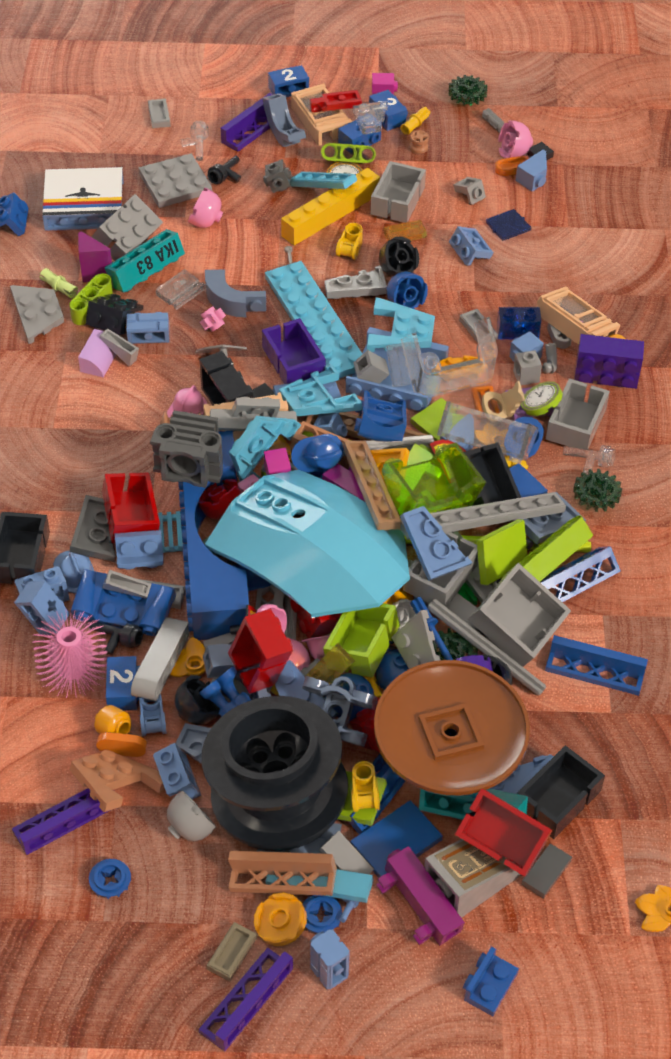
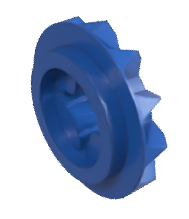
[89,859,131,899]
[303,895,342,933]

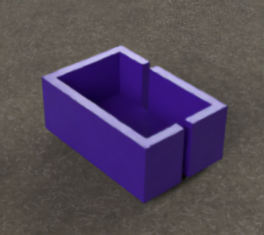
[262,318,326,384]
[574,334,644,389]

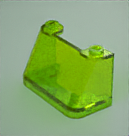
[381,443,486,518]

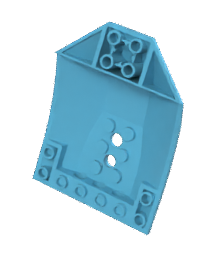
[205,470,410,618]

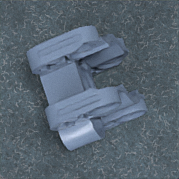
[302,676,378,747]

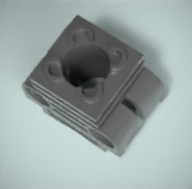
[150,410,223,488]

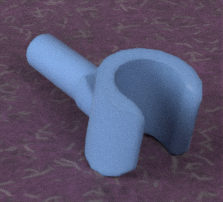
[339,899,359,923]

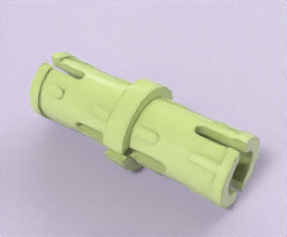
[39,268,78,298]

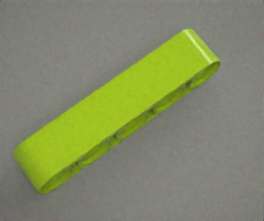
[502,515,593,582]

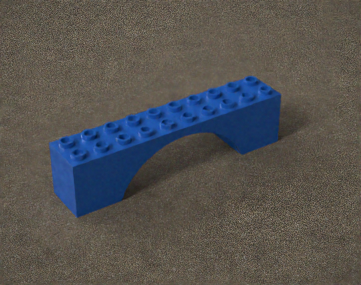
[178,431,249,640]

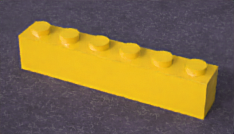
[281,168,381,246]

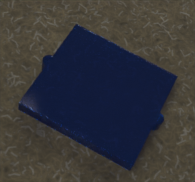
[486,209,532,241]

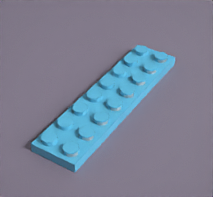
[265,261,362,378]

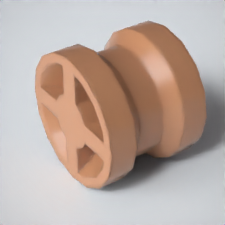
[410,130,429,154]

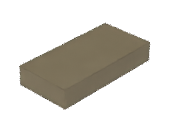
[206,922,257,981]

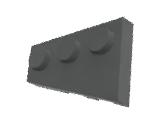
[70,495,115,562]

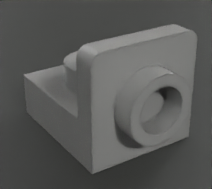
[453,177,486,205]

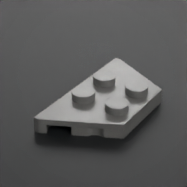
[10,285,64,344]

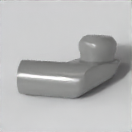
[542,343,557,374]

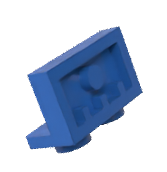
[463,946,519,1017]

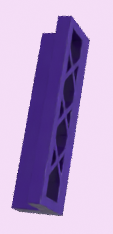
[221,93,273,152]
[12,788,114,855]
[199,947,293,1052]

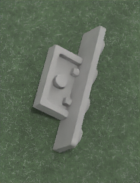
[209,397,297,431]

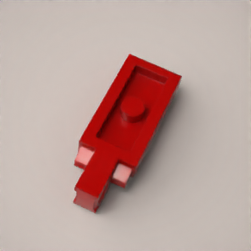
[309,90,362,112]

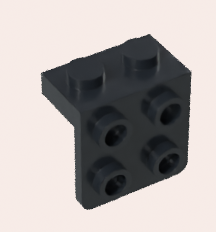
[86,294,144,335]

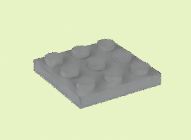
[139,153,212,208]

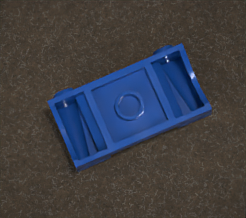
[354,390,407,442]
[71,569,176,636]

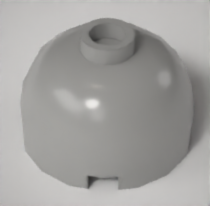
[167,791,216,842]

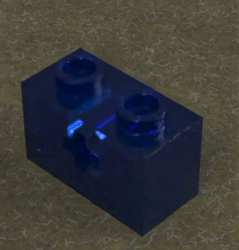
[497,307,542,339]

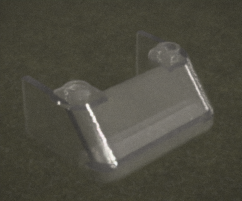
[401,317,498,398]
[437,401,539,464]

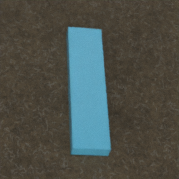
[290,172,357,189]
[265,869,374,903]

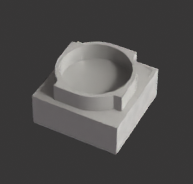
[468,563,571,667]

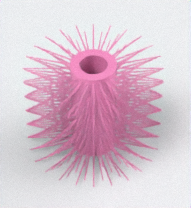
[32,609,107,698]

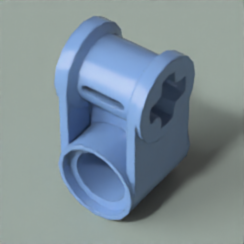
[139,693,167,737]

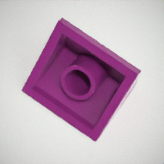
[78,231,112,282]

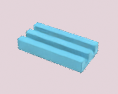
[158,511,183,553]

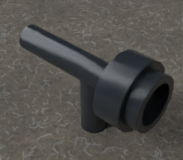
[207,156,241,184]
[90,620,143,655]

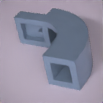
[262,93,306,147]
[205,269,266,317]
[203,644,272,700]

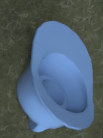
[53,550,94,593]

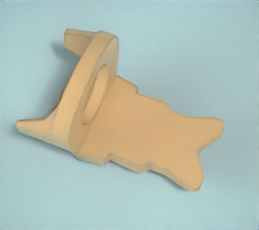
[482,381,525,427]

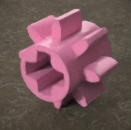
[200,306,226,332]

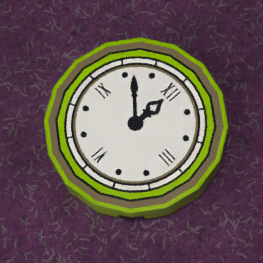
[521,381,563,416]

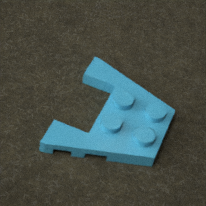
[367,297,435,352]
[279,364,362,416]
[229,416,301,482]

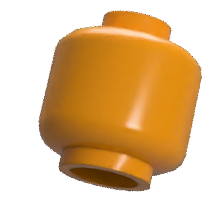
[94,705,131,734]

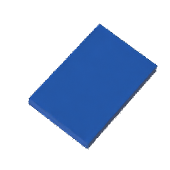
[350,800,443,878]

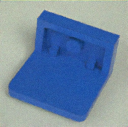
[0,192,29,236]

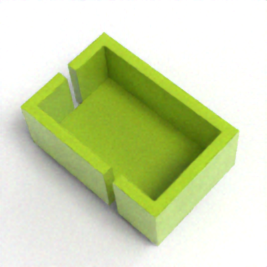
[323,603,400,677]

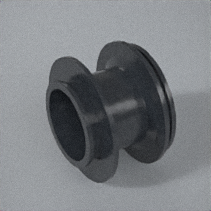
[201,696,348,851]

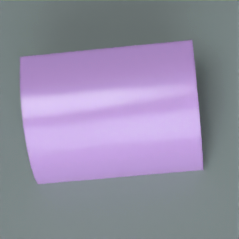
[78,329,116,377]

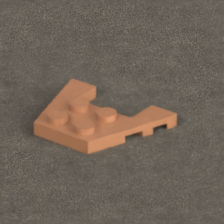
[70,750,166,812]

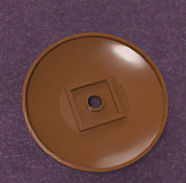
[374,660,530,796]

